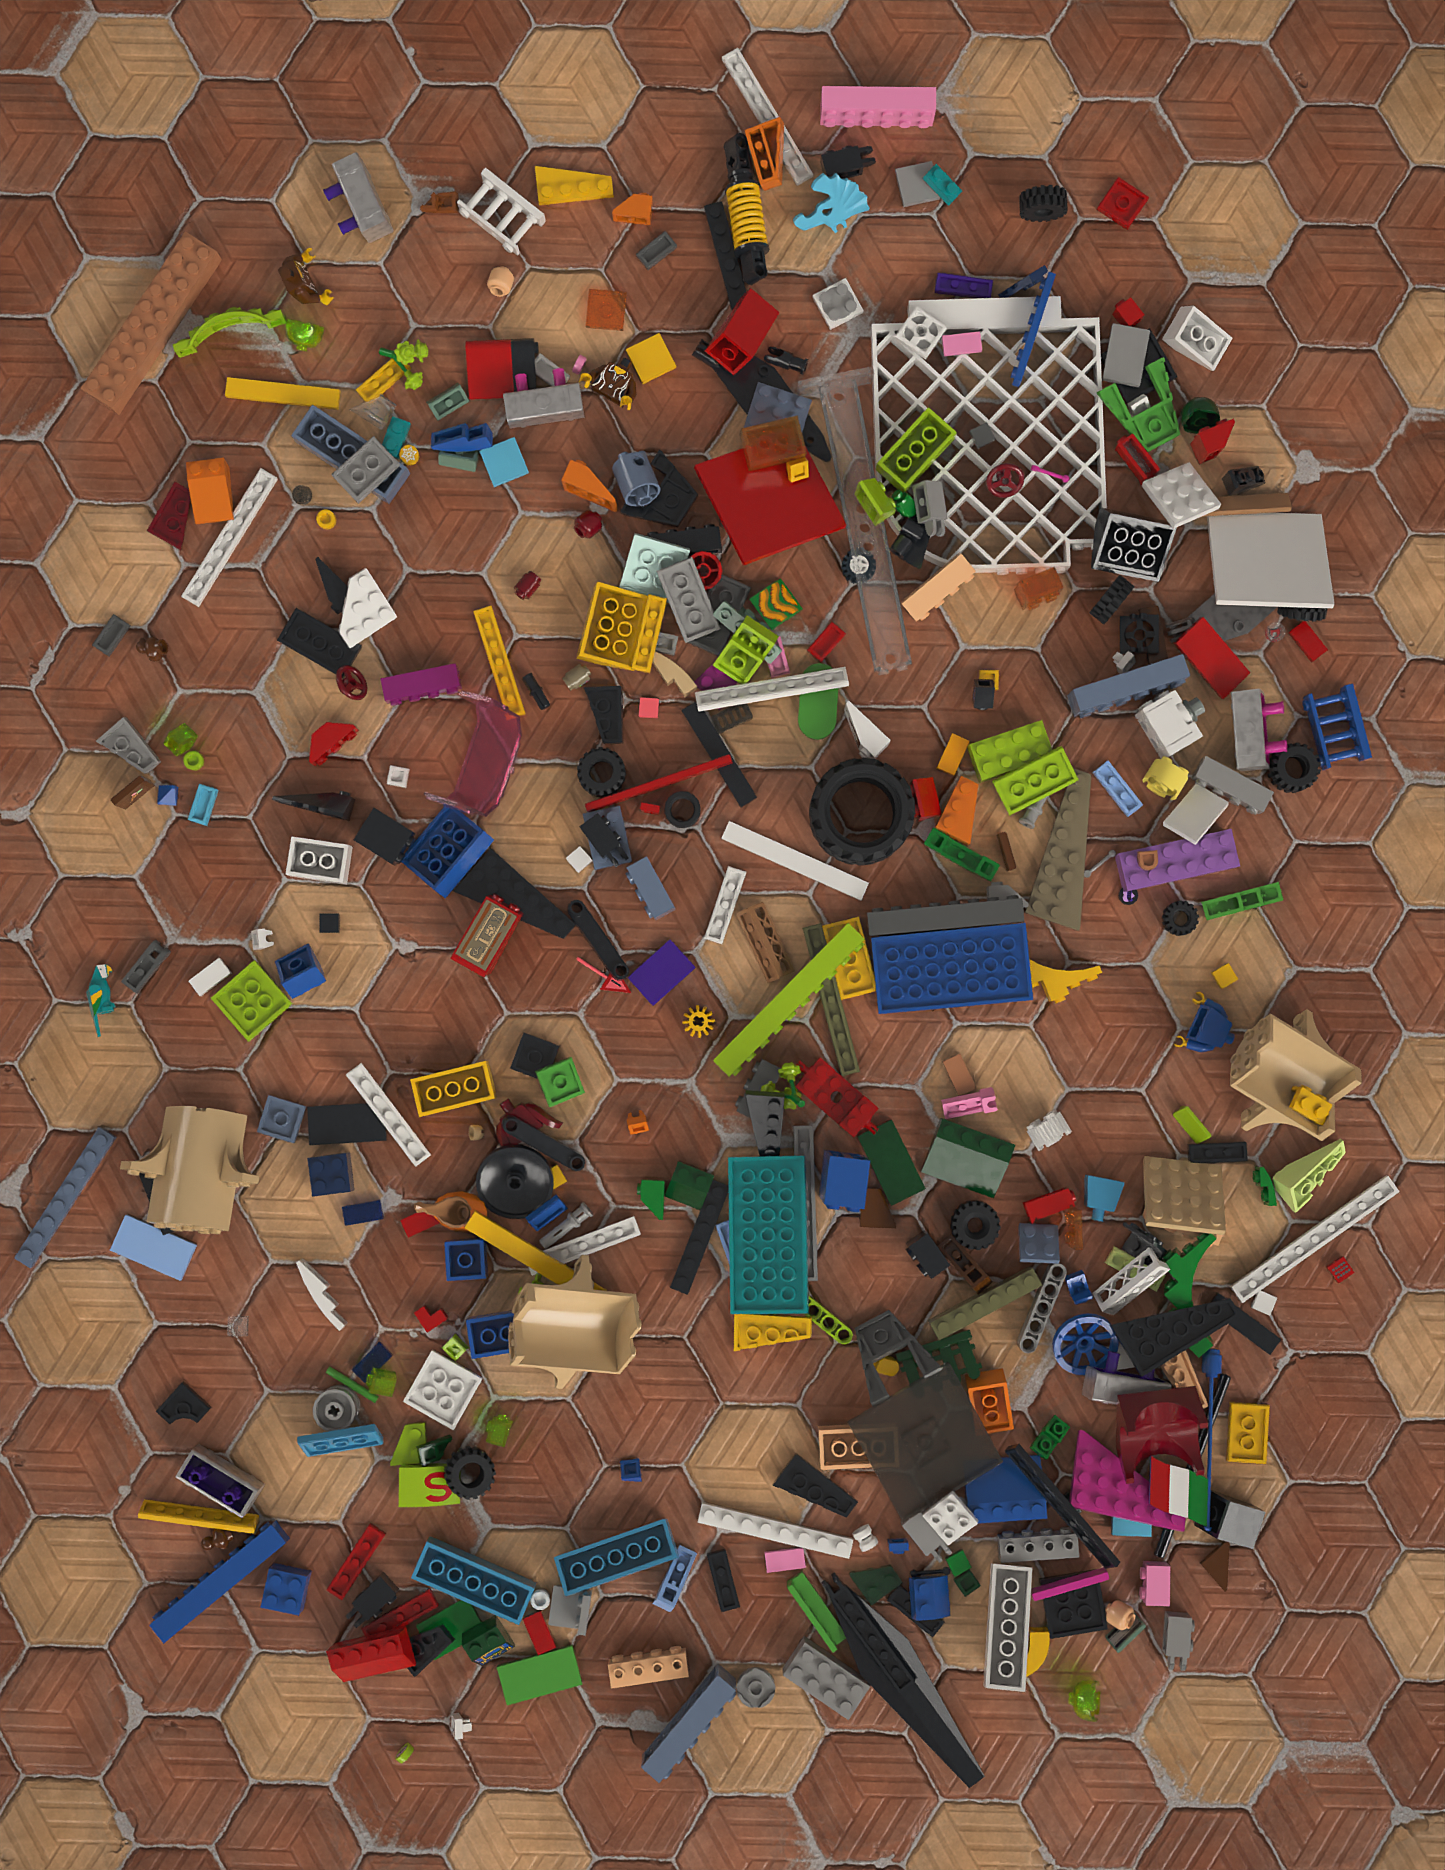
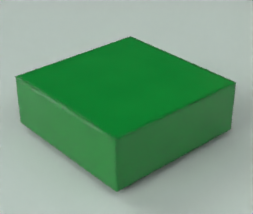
[945,1549,972,1577]

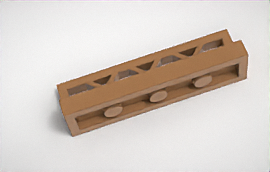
[736,902,795,983]

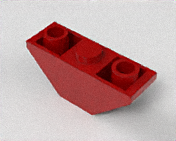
[309,722,359,766]

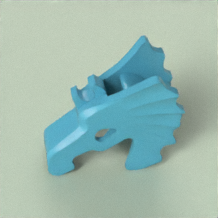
[793,173,870,233]

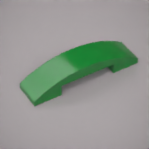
[924,827,1000,882]

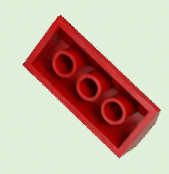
[326,1626,416,1682]

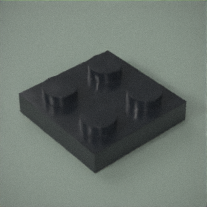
[510,1032,560,1079]

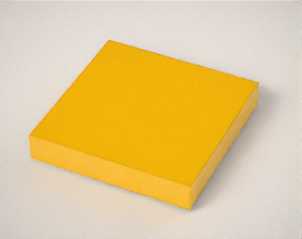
[626,333,676,384]

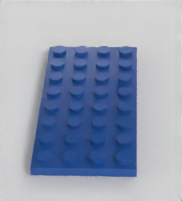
[871,923,1033,1014]

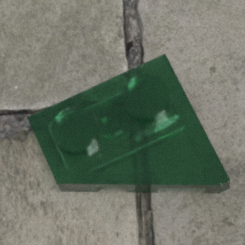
[849,1565,903,1606]

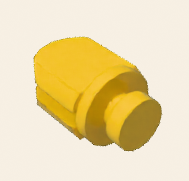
[873,1356,899,1376]

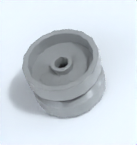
[313,1385,360,1431]

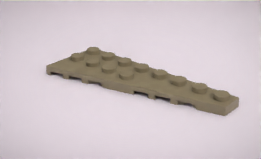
[1025,768,1091,931]

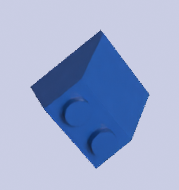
[275,943,326,999]
[909,1575,951,1621]

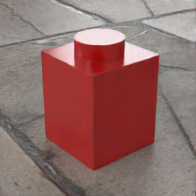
[1112,297,1144,327]

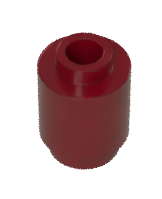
[514,571,541,600]

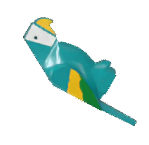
[86,964,116,1037]

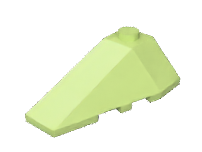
[1273,1139,1346,1213]

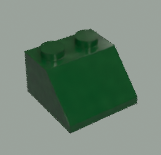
[665,1161,714,1210]

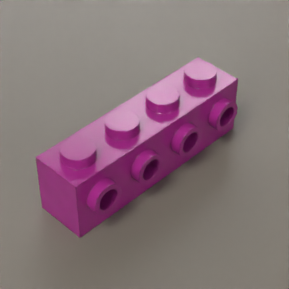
[380,663,462,706]

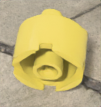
[1142,756,1189,800]

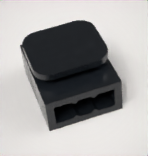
[353,808,416,866]

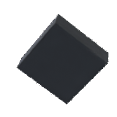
[319,913,340,933]

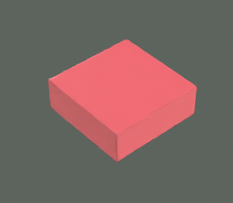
[639,698,659,719]

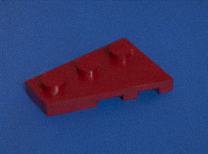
[147,482,191,551]

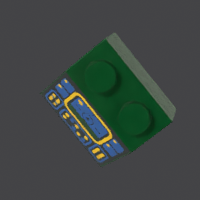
[462,1615,515,1666]

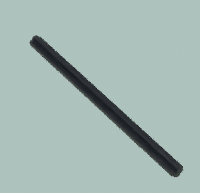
[1154,1373,1231,1558]

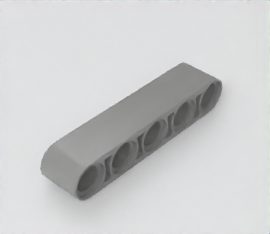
[1017,1263,1067,1353]

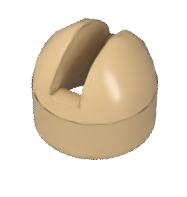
[469,1125,484,1141]

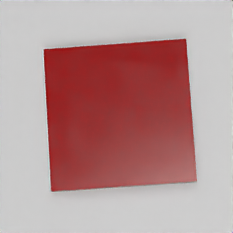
[694,438,846,566]

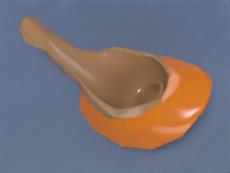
[414,1191,487,1233]

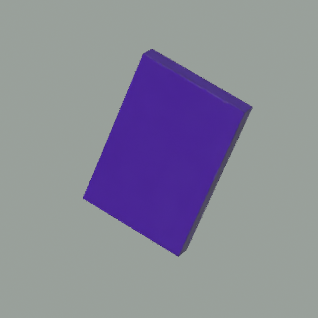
[627,940,696,1006]

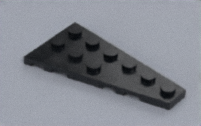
[453,849,576,939]
[1109,1298,1241,1377]

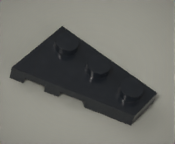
[407,1624,455,1677]

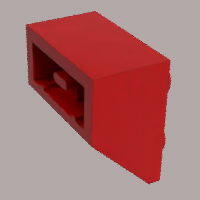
[1190,418,1235,465]
[909,777,942,821]

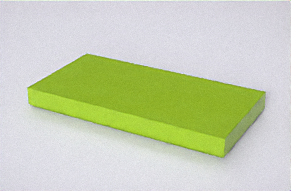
[992,746,1078,816]

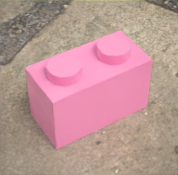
[1139,1561,1170,1606]

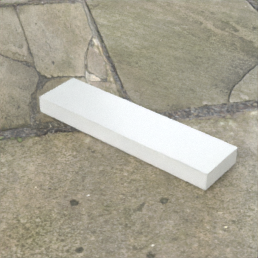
[704,866,746,944]

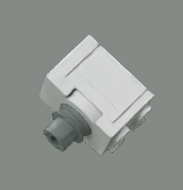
[1135,690,1205,758]

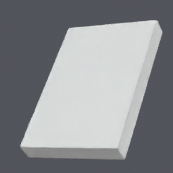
[1163,784,1229,845]

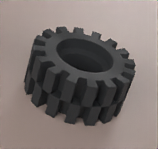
[1162,901,1199,936]

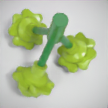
[379,339,428,390]
[761,1062,805,1110]

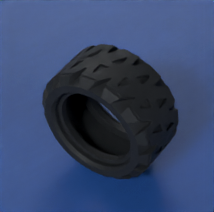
[809,757,915,866]

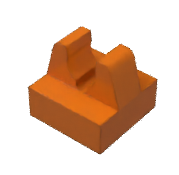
[626,1110,649,1135]

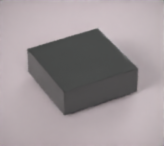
[969,422,995,449]

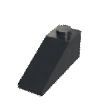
[315,557,348,614]

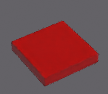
[1096,177,1149,230]

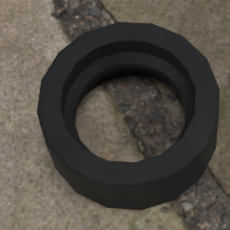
[664,791,701,828]

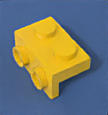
[1289,1085,1332,1126]

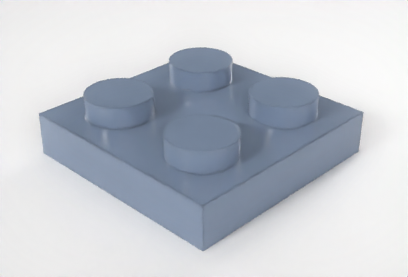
[257,1095,306,1143]
[1018,1223,1060,1264]

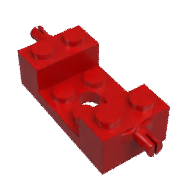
[795,1057,879,1138]

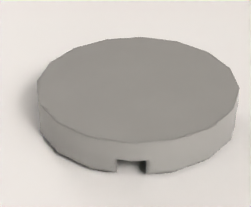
[736,1667,775,1708]

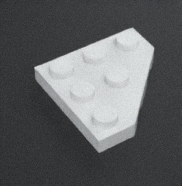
[338,568,397,648]

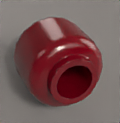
[574,510,602,539]

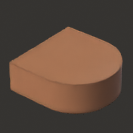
[1137,850,1158,871]

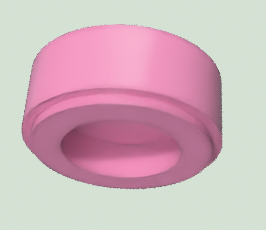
[572,354,587,375]

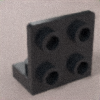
[1121,1222,1167,1266]

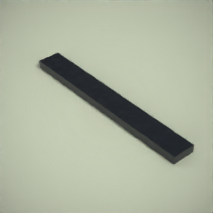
[1005,1444,1120,1569]

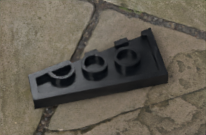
[772,1453,858,1518]

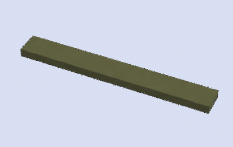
[802,923,860,1076]

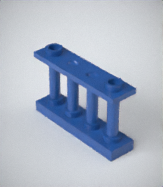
[1302,683,1372,771]

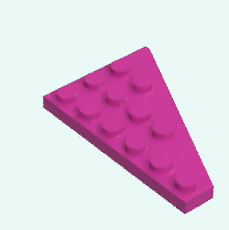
[1069,1430,1186,1532]

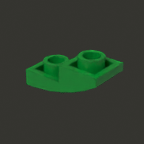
[1253,1166,1277,1206]
[1029,1415,1070,1460]

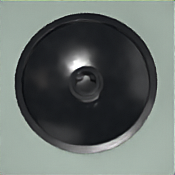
[476,1145,554,1219]

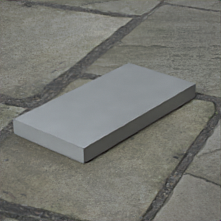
[656,557,721,643]

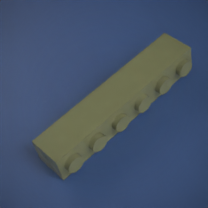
[928,1266,1042,1340]

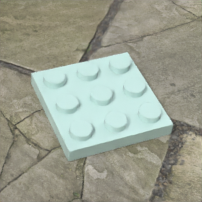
[619,533,690,603]

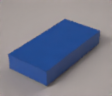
[525,1194,568,1231]

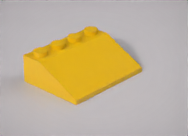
[576,582,648,671]

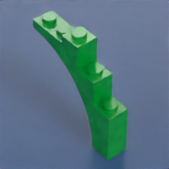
[1162,1232,1217,1358]

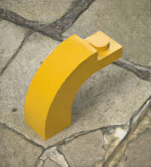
[1026,1627,1050,1677]

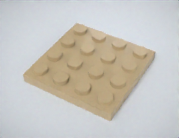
[1143,1156,1226,1235]

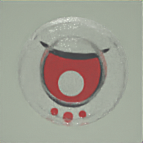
[1265,622,1286,642]

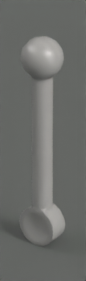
[1084,850,1116,878]

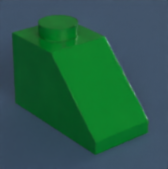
[637,1179,665,1220]

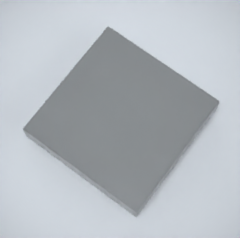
[895,161,940,207]

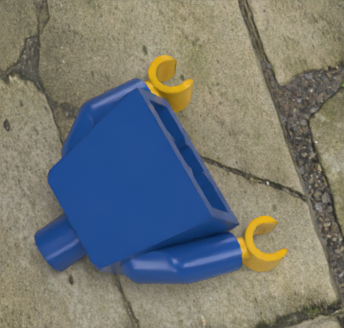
[1173,992,1235,1052]

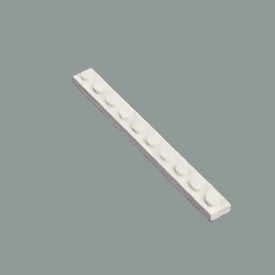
[1230,1175,1400,1303]

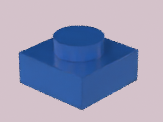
[887,1538,909,1554]

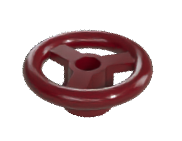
[986,463,1024,498]
[336,665,368,700]

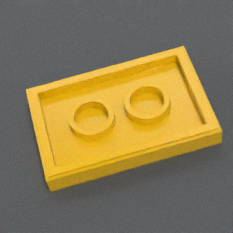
[1226,1402,1270,1464]

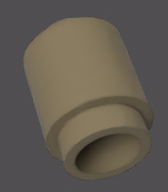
[562,664,591,691]

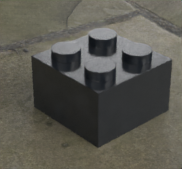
[905,1230,951,1279]

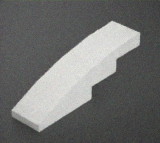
[296,1259,348,1331]

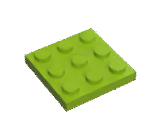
[211,960,293,1042]

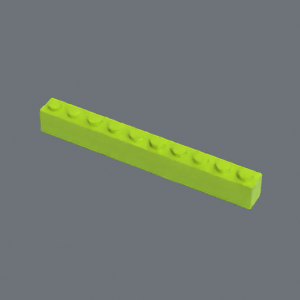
[713,923,865,1077]

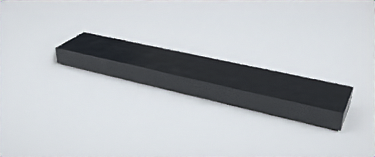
[681,702,757,808]

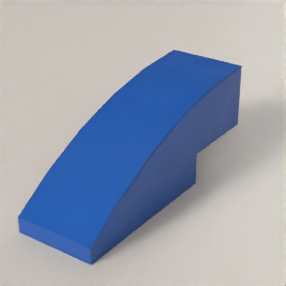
[431,423,493,452]

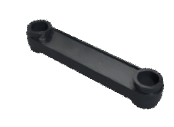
[567,900,629,981]
[502,1115,585,1171]

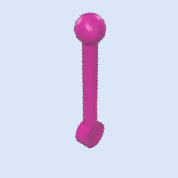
[1031,465,1069,482]

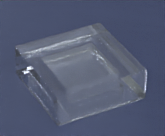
[227,1316,249,1337]

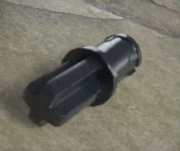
[522,673,550,710]

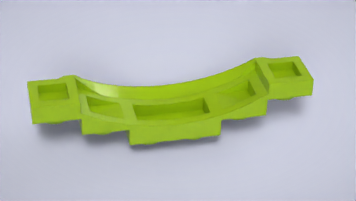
[172,307,287,358]

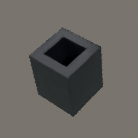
[972,679,995,710]

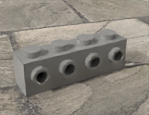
[997,1527,1079,1563]

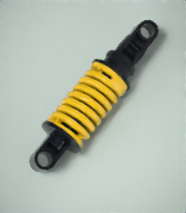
[724,133,770,285]

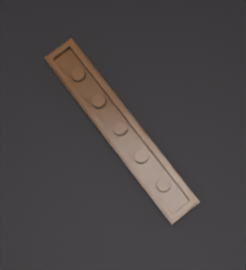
[1201,493,1292,517]

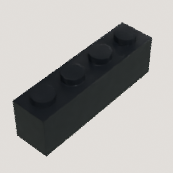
[645,524,722,557]

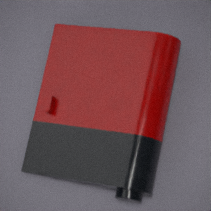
[465,338,539,400]

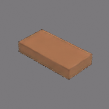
[942,1054,976,1096]

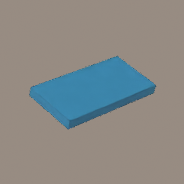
[297,1424,384,1457]

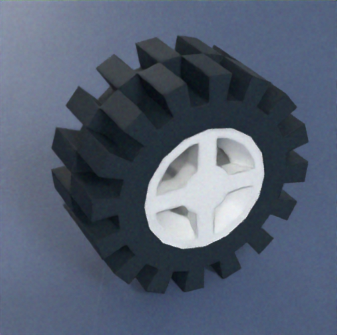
[841,548,876,584]

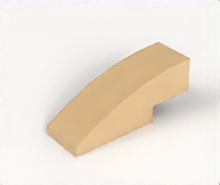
[653,652,697,698]

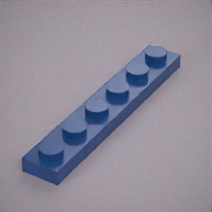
[1010,272,1056,387]

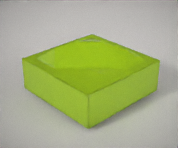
[442,1334,469,1361]

